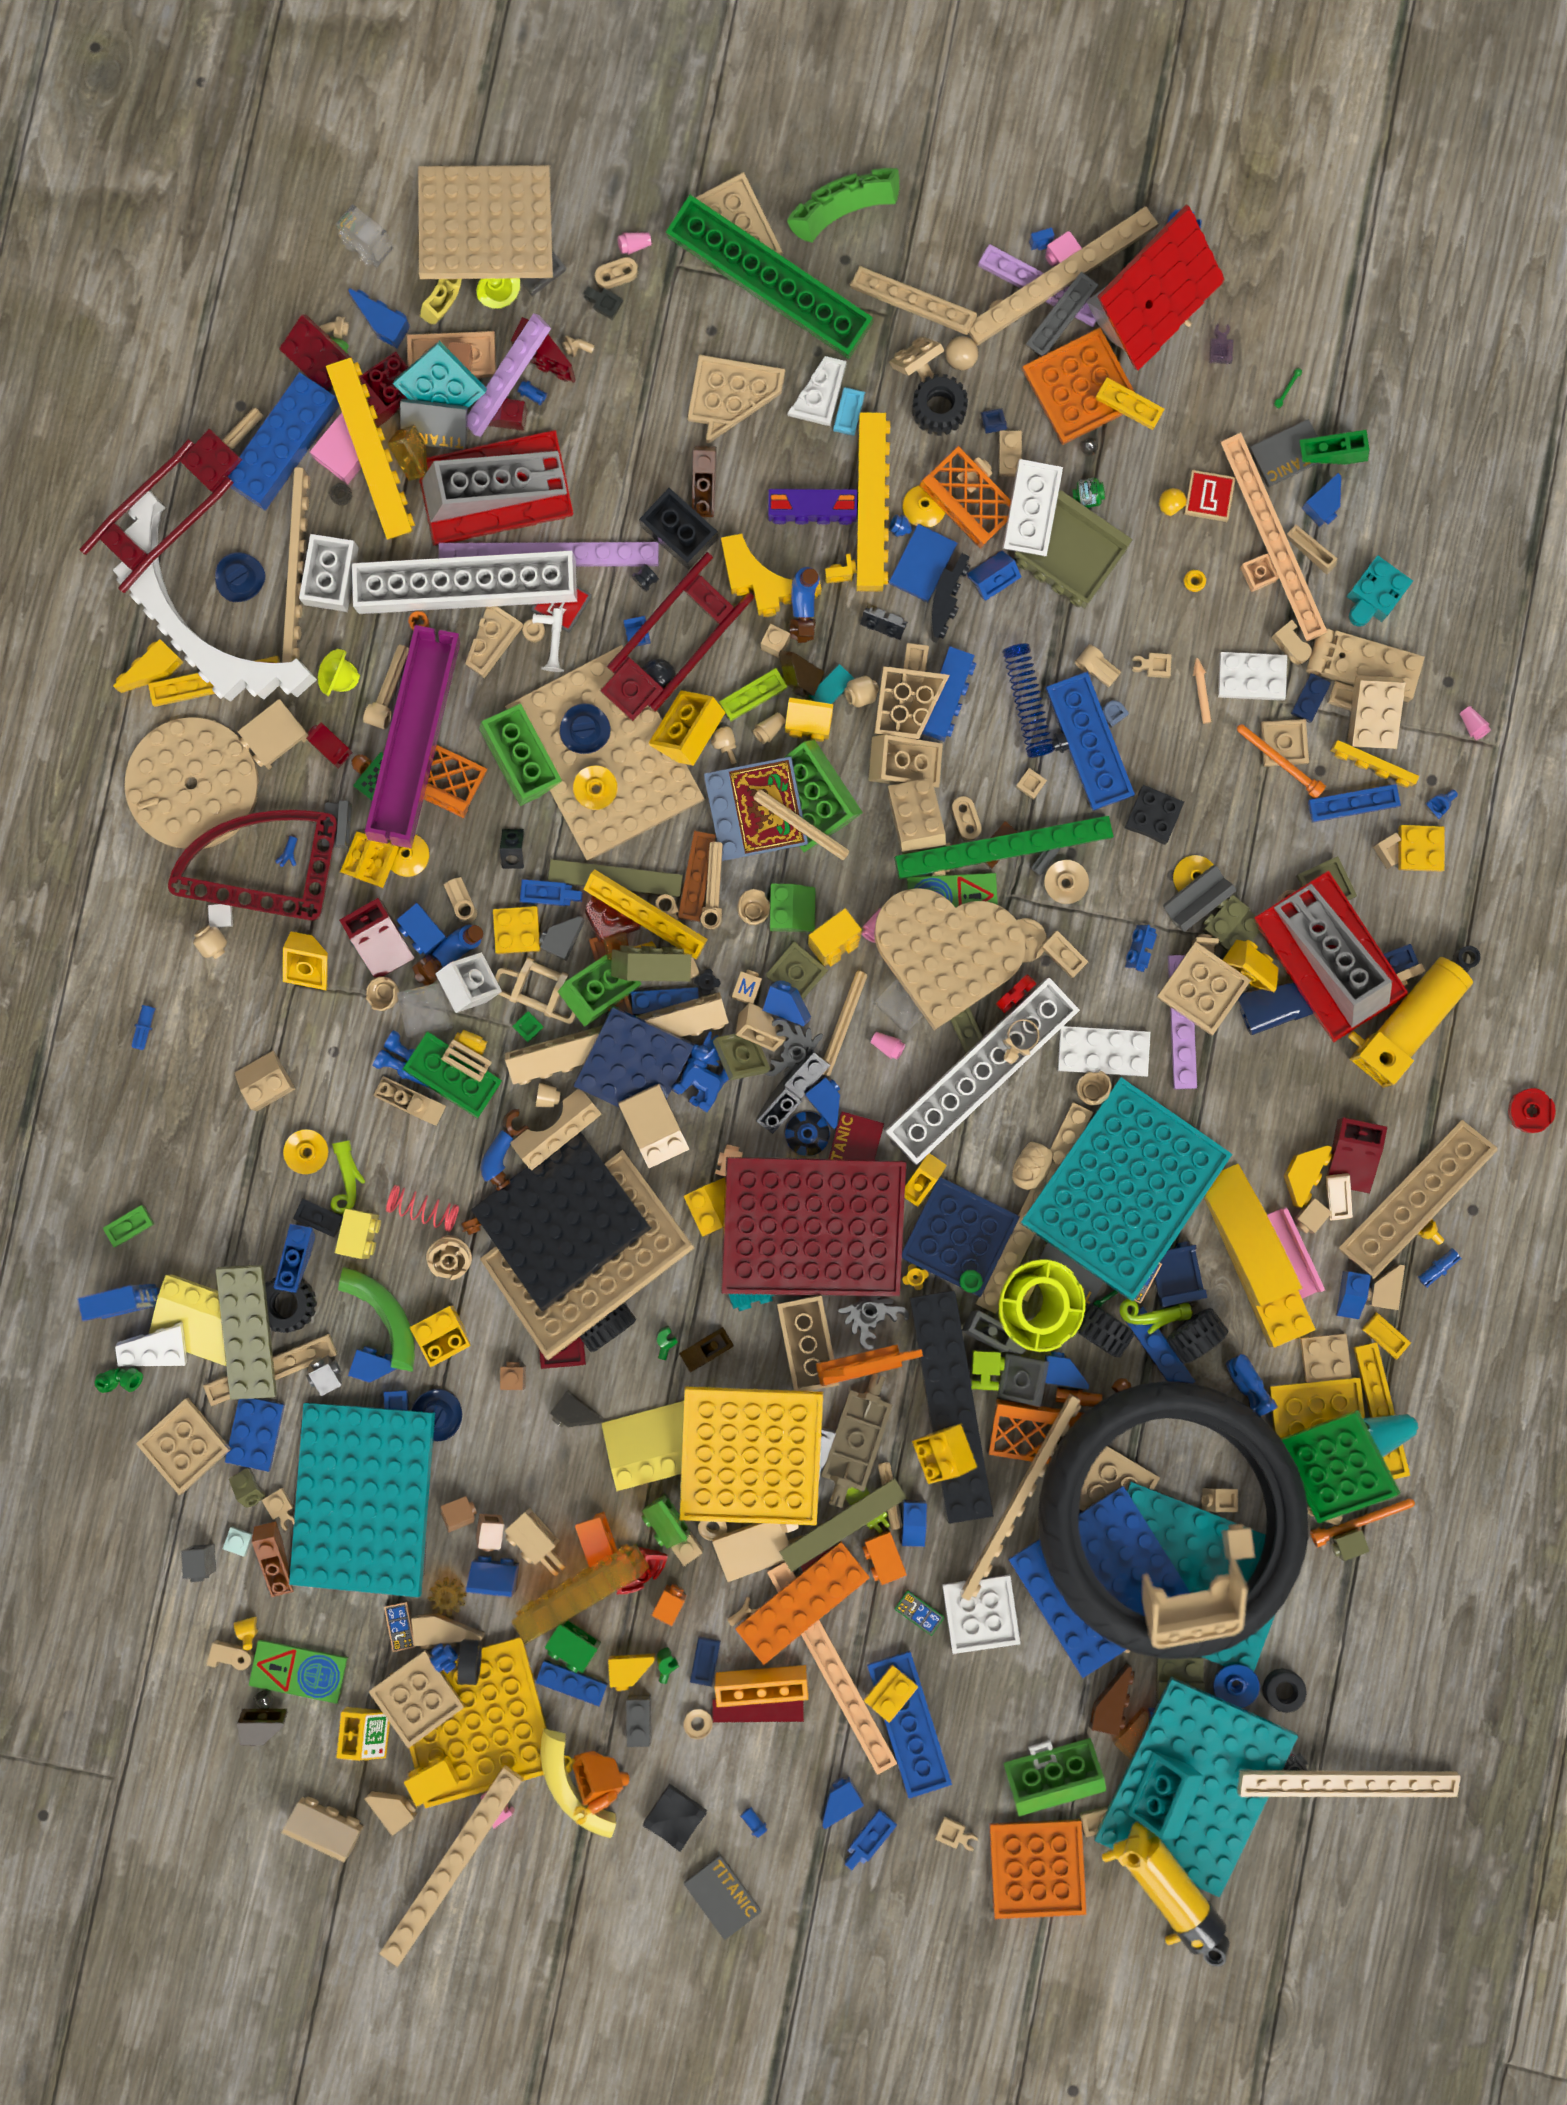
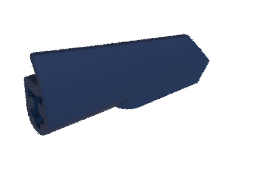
[1238,983,1313,1035]

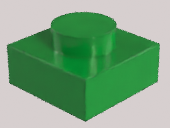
[512,1011,545,1043]

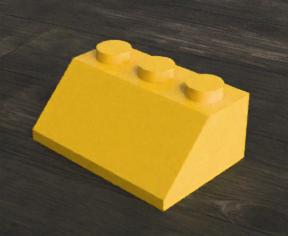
[648,690,726,766]

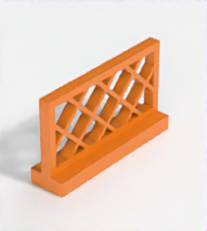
[919,446,1011,549]
[424,745,487,818]
[816,1344,923,1386]
[988,1399,1084,1464]

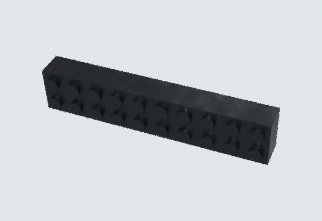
[909,1290,993,1524]

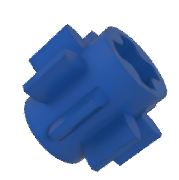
[430,1643,458,1673]

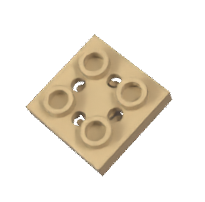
[889,337,944,383]

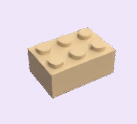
[1347,675,1406,749]
[888,777,946,855]

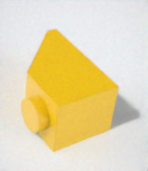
[905,1153,947,1207]
[608,1653,655,1691]

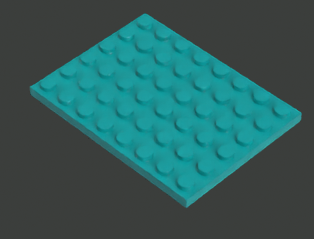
[1020,1077,1233,1301]
[289,1402,435,1597]
[1126,1481,1275,1671]
[1094,1677,1298,1898]

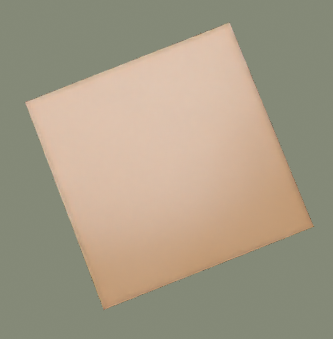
[1240,553,1279,592]

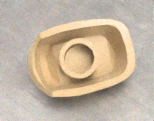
[1012,1142,1053,1190]

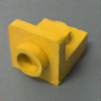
[825,554,856,583]

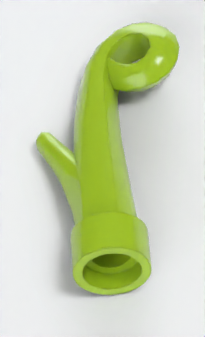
[331,1140,365,1214]
[1119,1299,1192,1334]

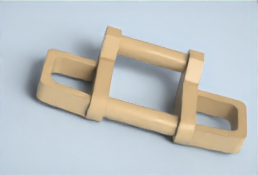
[495,957,576,1024]

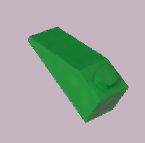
[1299,430,1370,465]

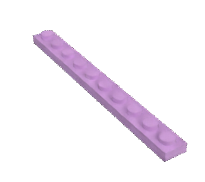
[439,542,659,566]

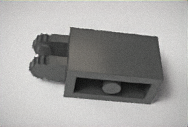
[962,1310,1026,1354]

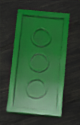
[402,1031,502,1119]

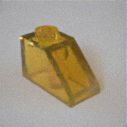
[387,425,428,481]

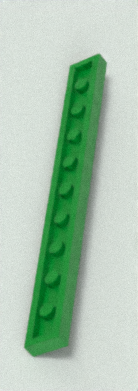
[894,816,1114,879]

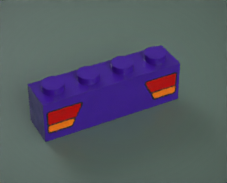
[768,489,857,525]

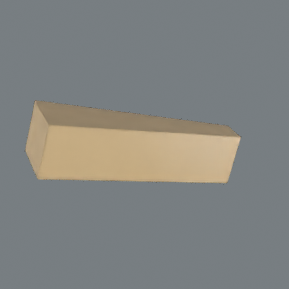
[1286,525,1338,575]

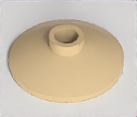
[1044,860,1089,904]

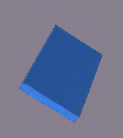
[889,524,958,603]

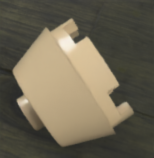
[426,1235,472,1280]

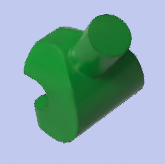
[657,1326,678,1360]
[656,1647,679,1684]

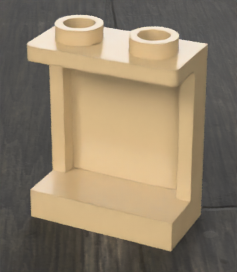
[238,699,309,769]

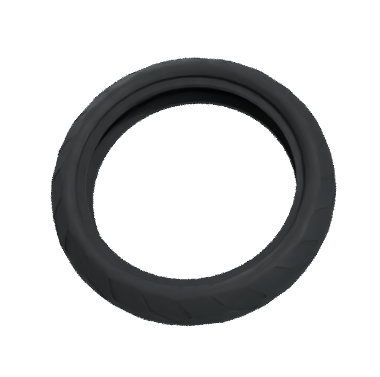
[1038,1381,1309,1659]

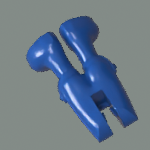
[372,1030,431,1089]
[1226,1354,1278,1416]

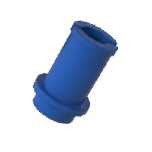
[518,380,547,406]
[740,1807,768,1838]

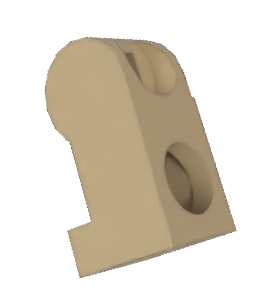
[1271,620,1312,665]
[207,1640,254,1670]

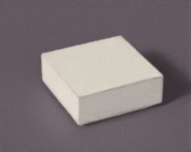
[208,904,233,928]
[1028,1740,1058,1770]

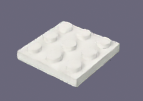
[942,1575,1020,1654]

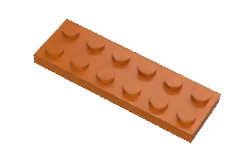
[735,1541,870,1665]

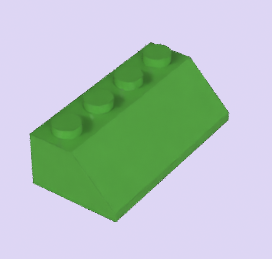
[479,703,562,806]
[1003,1738,1106,1816]

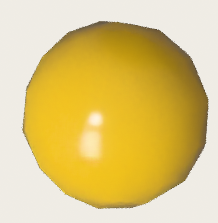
[1159,488,1187,516]

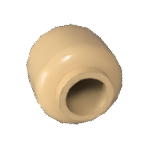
[844,676,879,708]
[193,925,227,959]

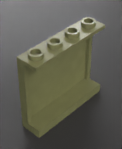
[1013,490,1133,609]

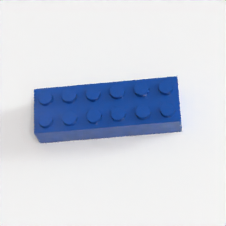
[228,372,340,511]

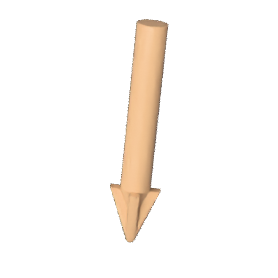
[1193,658,1211,724]

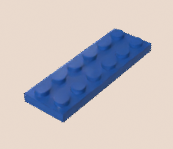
[1045,672,1135,811]
[867,1651,952,1798]

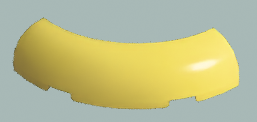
[420,279,462,324]
[541,1729,616,1838]

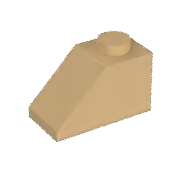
[735,1003,786,1051]
[1367,1264,1405,1310]
[365,1791,418,1836]

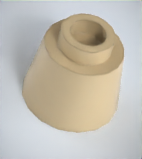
[535,1083,560,1107]

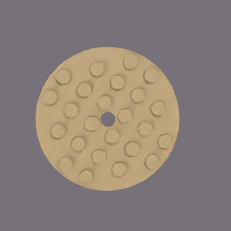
[125,718,259,849]

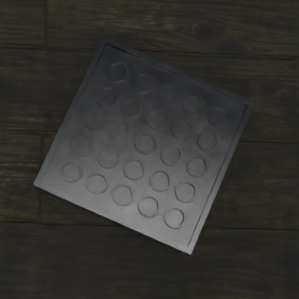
[471,1131,652,1312]

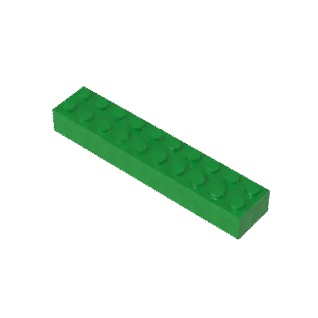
[666,195,873,360]

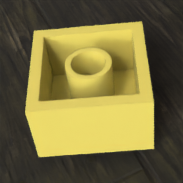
[335,1209,381,1259]

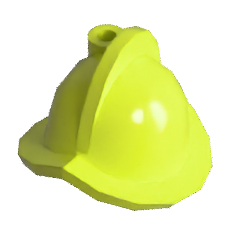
[476,278,520,308]
[318,649,360,697]

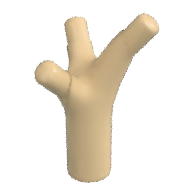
[727,1597,757,1626]

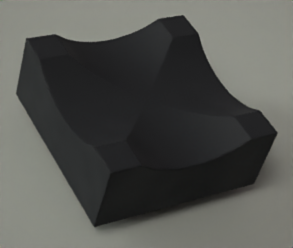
[1125,785,1184,845]
[643,1783,707,1852]

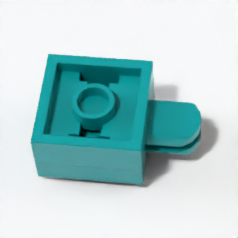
[1346,555,1413,627]

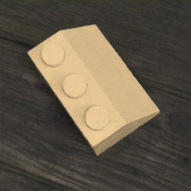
[282,1797,364,1862]

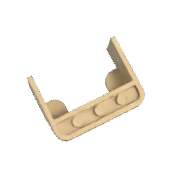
[1142,1559,1247,1648]

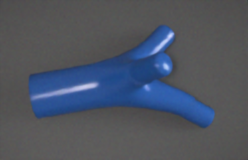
[276,836,298,867]

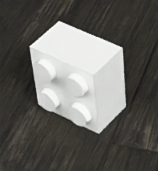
[435,952,502,1013]

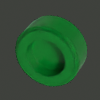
[959,1270,982,1293]

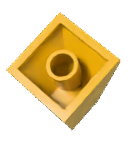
[283,931,328,990]

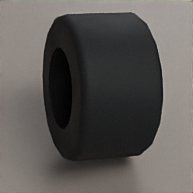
[1262,1668,1307,1713]

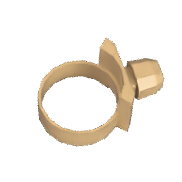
[1003,1019,1039,1064]

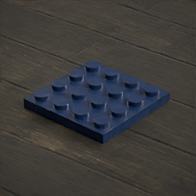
[573,1006,694,1108]
[902,1177,1020,1297]

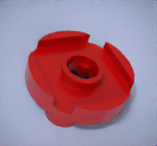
[996,974,1037,1014]
[1508,1088,1556,1133]

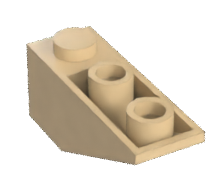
[373,1076,446,1126]
[412,1613,485,1649]

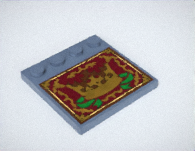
[704,756,808,861]

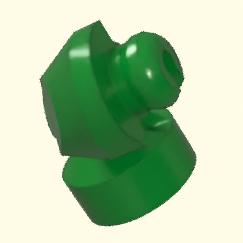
[94,1368,143,1393]

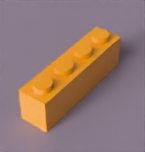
[715,1665,808,1707]

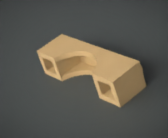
[510,1089,602,1170]

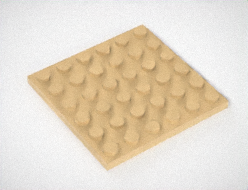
[418,166,553,279]

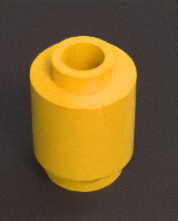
[454,1029,487,1056]

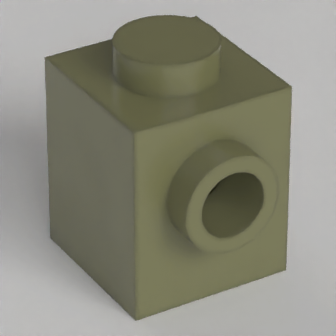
[1331,1528,1370,1561]

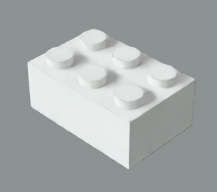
[299,534,359,612]

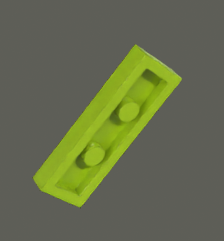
[719,668,787,722]

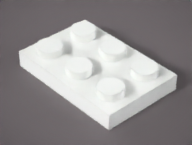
[1218,652,1287,700]

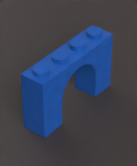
[77,1284,160,1321]

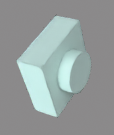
[223,1527,253,1557]

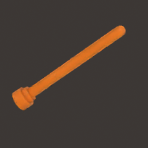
[1237,724,1326,799]
[1310,1498,1415,1548]

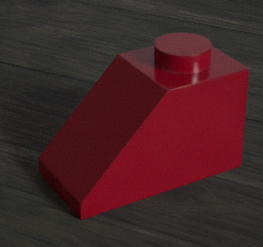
[488,399,527,431]

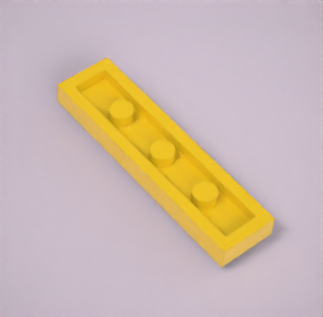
[1330,740,1419,788]

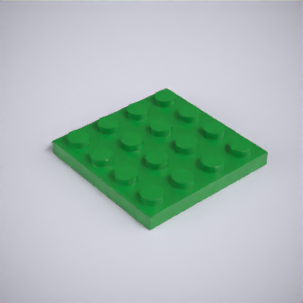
[1281,1410,1401,1523]

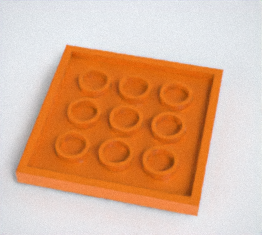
[1022,328,1135,445]
[989,1819,1087,1919]

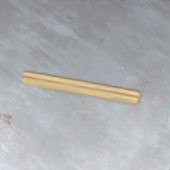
[754,789,849,860]
[822,971,867,1076]

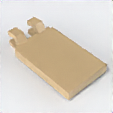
[712,1523,803,1582]

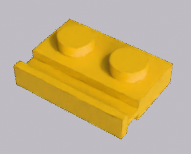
[864,1664,918,1723]

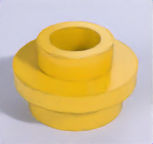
[1184,570,1206,592]

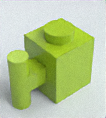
[971,1350,1005,1391]

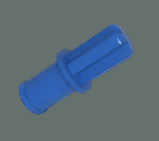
[131,1005,156,1050]

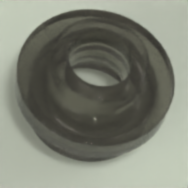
[330,483,352,506]

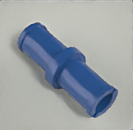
[1417,1248,1462,1288]

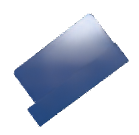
[967,551,1022,601]

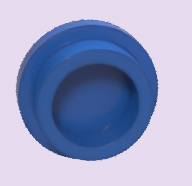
[889,515,912,537]

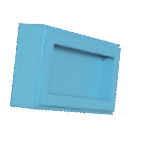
[833,387,865,436]

